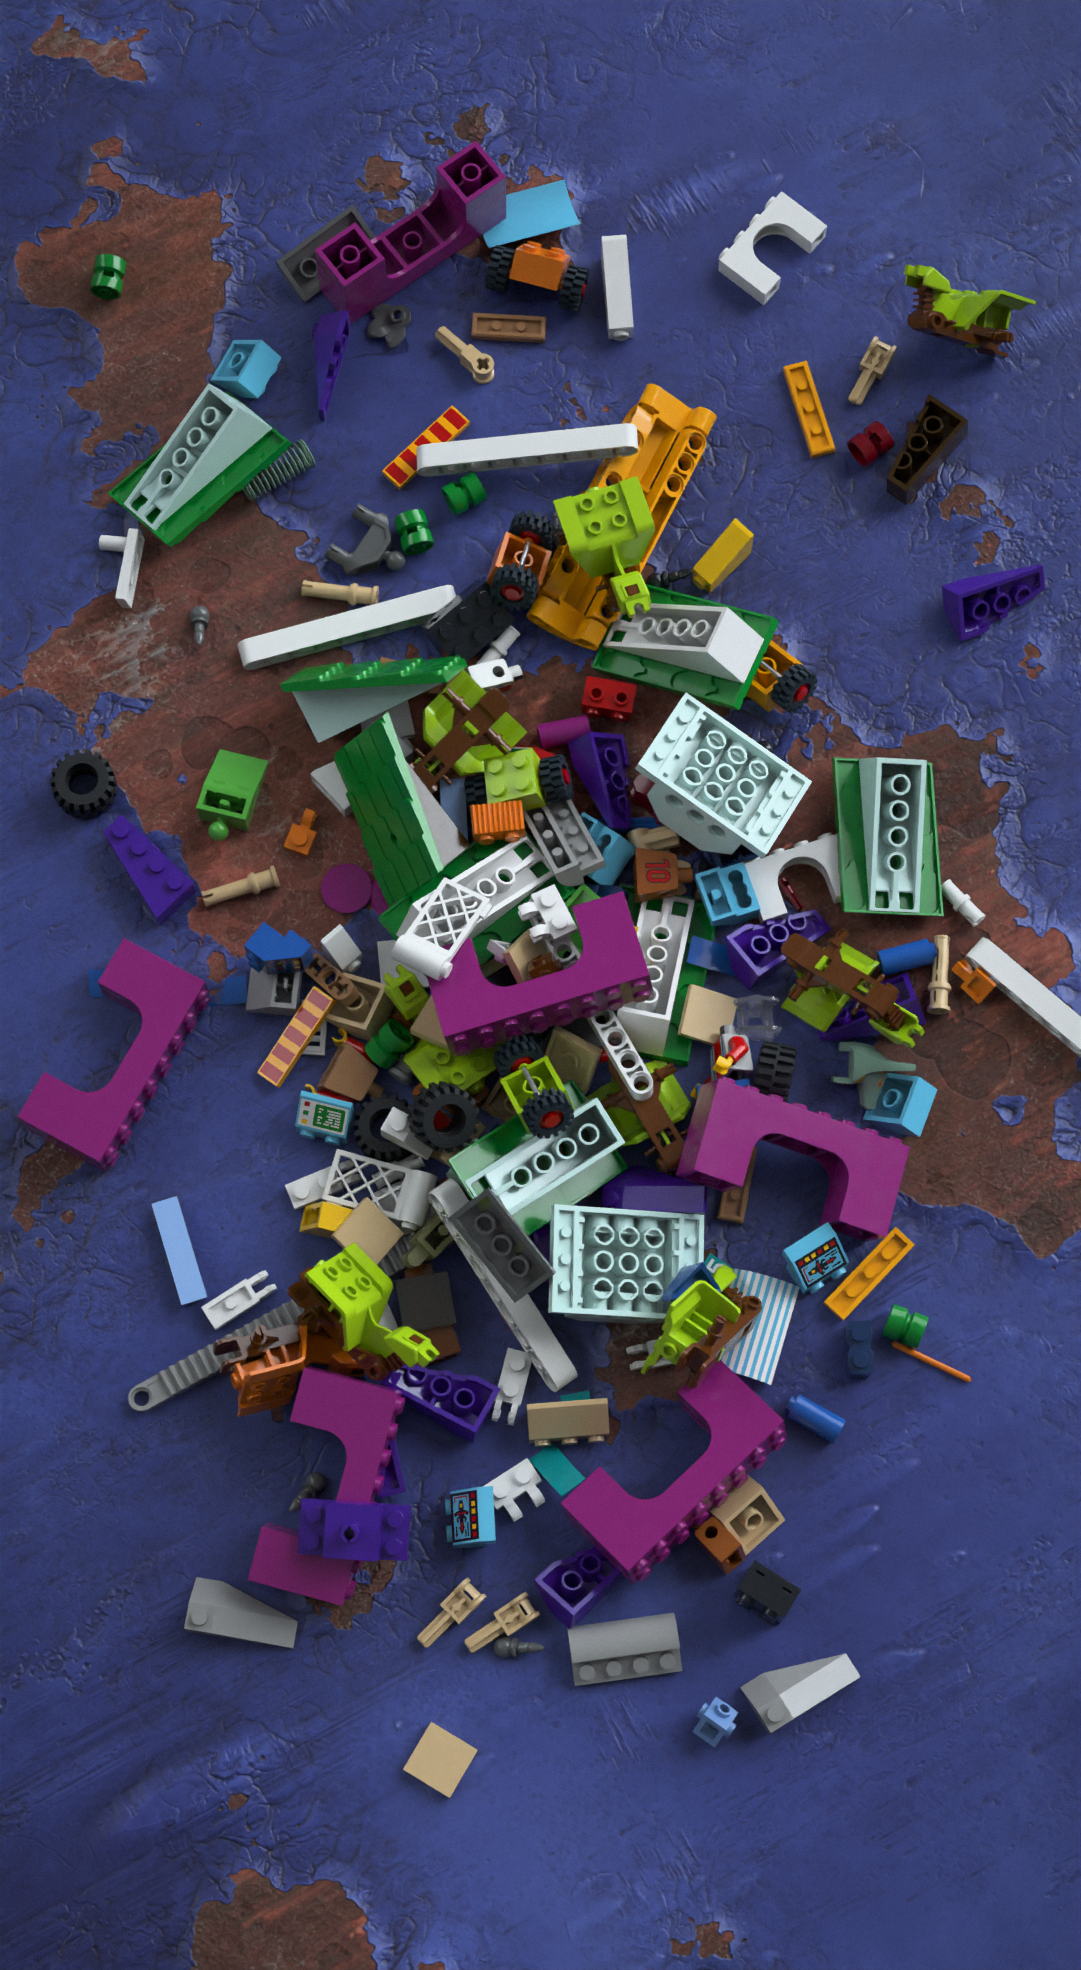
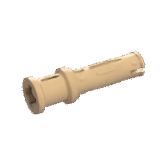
[301,580,379,606]
[201,865,281,907]
[927,935,951,1015]

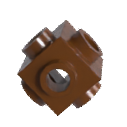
[526,952,565,981]

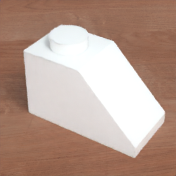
[320,924,363,974]
[380,1107,434,1161]

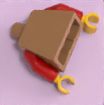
[304,1028,384,1103]

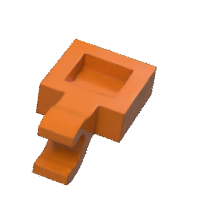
[283,808,317,857]
[952,959,998,1005]

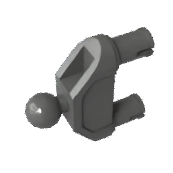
[325,503,405,575]

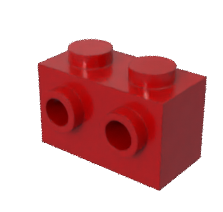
[581,676,637,723]

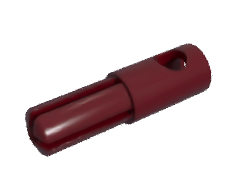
[778,877,804,911]

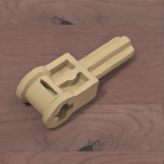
[435,326,494,384]
[848,336,898,406]
[417,1577,487,1648]
[465,1592,541,1653]

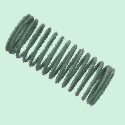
[242,439,316,501]

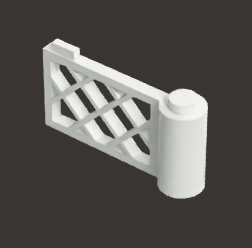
[391,877,492,981]
[322,1149,438,1231]

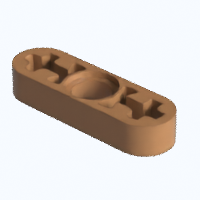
[305,953,359,1006]

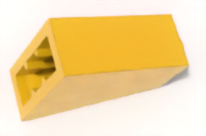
[692,518,754,593]
[299,1201,353,1239]

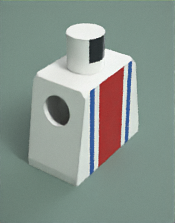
[466,659,523,695]

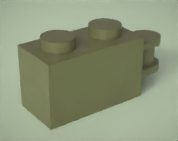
[402,1212,453,1268]

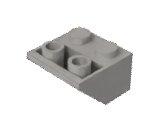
[246,968,303,1016]

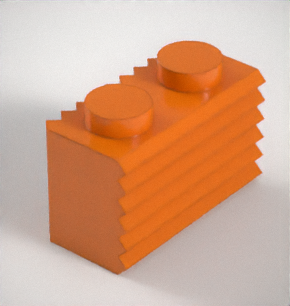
[470,800,526,845]

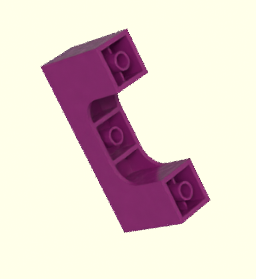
[315,141,506,324]
[426,891,654,1056]
[17,938,211,1172]
[676,1077,910,1242]
[561,1360,787,1585]
[248,1366,406,1606]

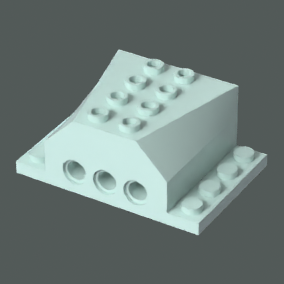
[635,693,812,859]
[548,1204,704,1324]

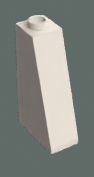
[601,235,634,341]
[310,733,414,817]

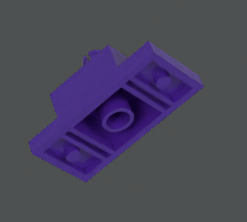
[298,1498,411,1561]

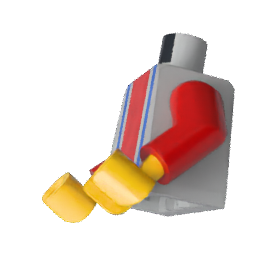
[690,1025,753,1100]

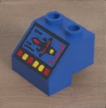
[244,922,314,975]

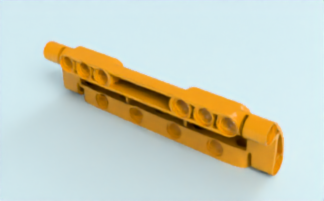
[526,383,717,650]

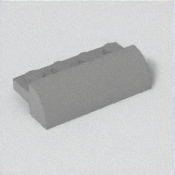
[523,799,606,886]
[567,1613,682,1686]

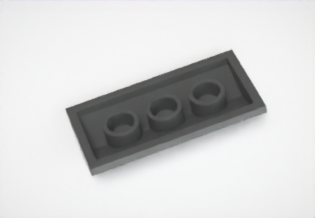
[275,205,375,303]
[448,1187,556,1303]

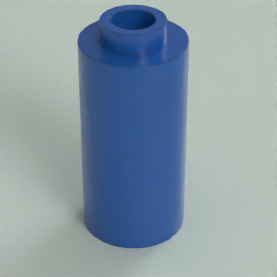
[876,939,937,976]
[785,1394,846,1444]

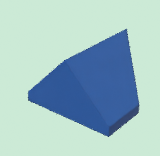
[661,1262,721,1302]

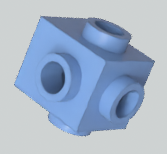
[692,1697,738,1747]

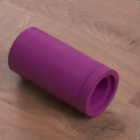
[536,715,591,750]

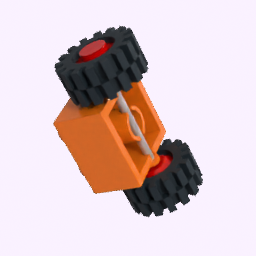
[485,241,589,313]
[486,510,555,611]

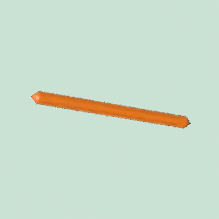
[890,1341,972,1382]

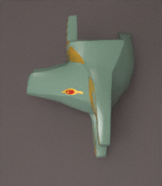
[831,1042,916,1110]

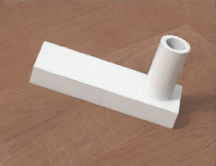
[99,528,145,608]

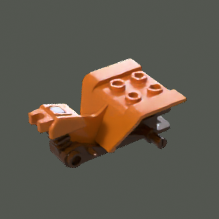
[213,1321,367,1417]

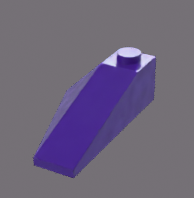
[568,732,631,830]
[724,909,831,990]
[534,1547,623,1629]

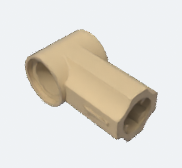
[627,826,681,859]

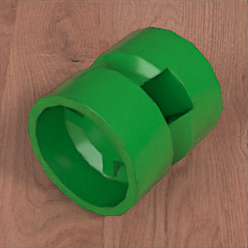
[89,254,127,300]
[441,472,487,516]
[394,509,434,555]
[365,1019,414,1069]
[882,1304,929,1349]

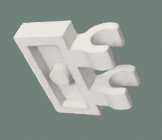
[518,884,578,944]
[483,1458,545,1522]

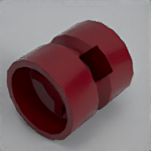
[847,421,894,467]

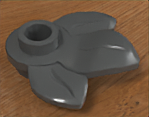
[367,304,411,349]

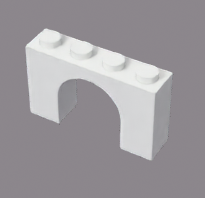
[718,191,827,305]
[744,833,841,924]

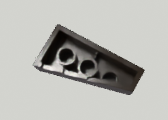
[887,394,968,505]

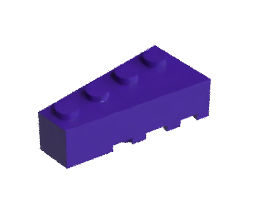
[103,814,196,927]

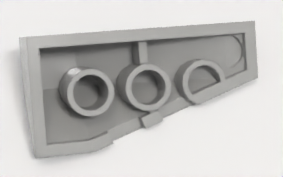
[184,1577,298,1649]
[740,1653,860,1734]

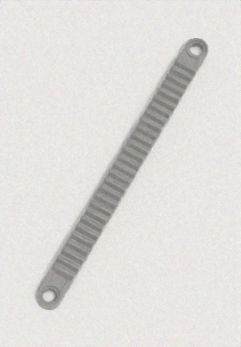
[128,1230,455,1413]

